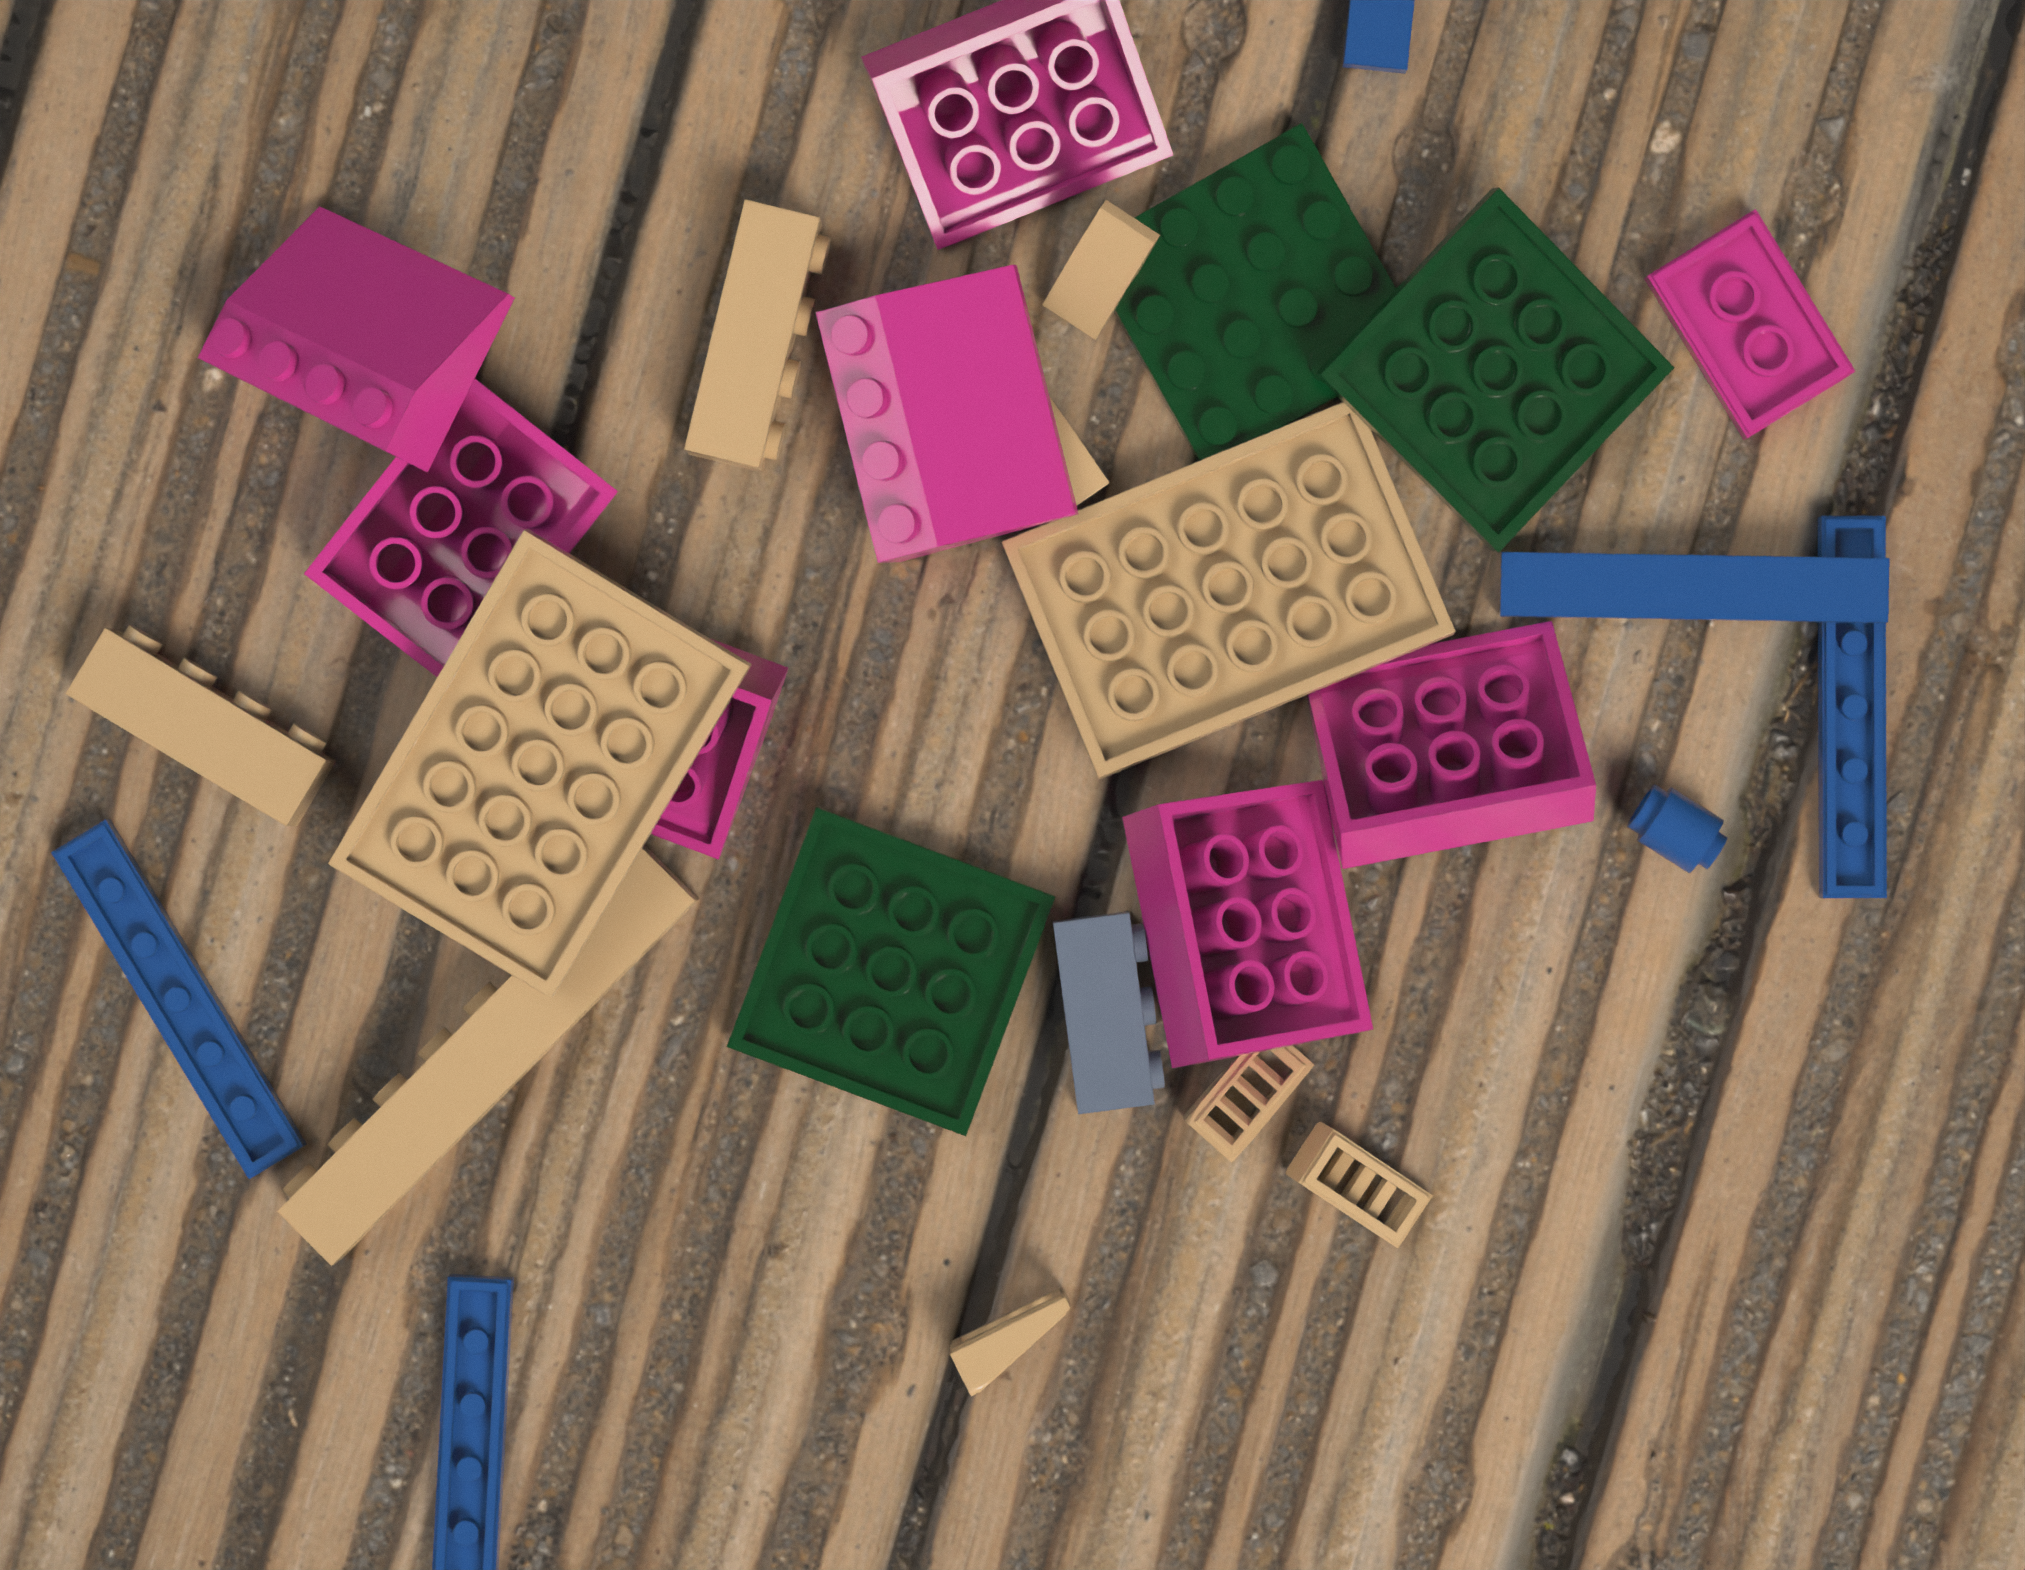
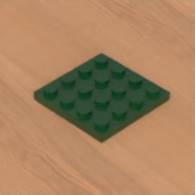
[1114,123,1396,461]
[1316,187,1675,553]
[726,807,1056,1136]

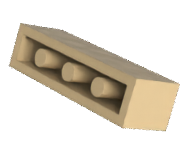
[684,199,831,473]
[66,625,336,826]

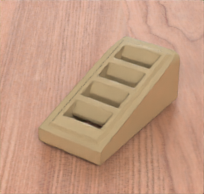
[1182,1046,1314,1163]
[1286,1122,1433,1248]
[950,1287,1071,1397]

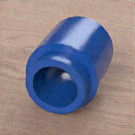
[1627,784,1728,873]

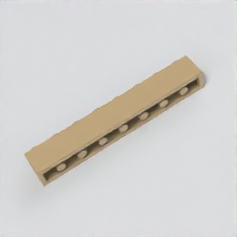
[277,846,700,1266]

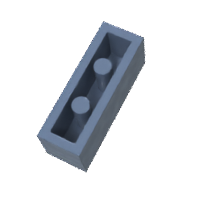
[1053,911,1165,1114]

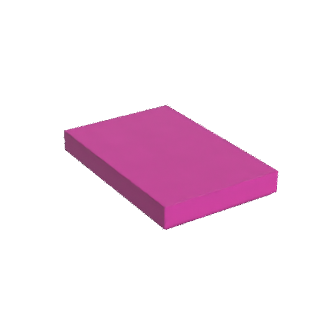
[1644,209,1856,440]

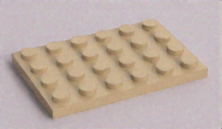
[1002,402,1456,780]
[328,529,752,998]

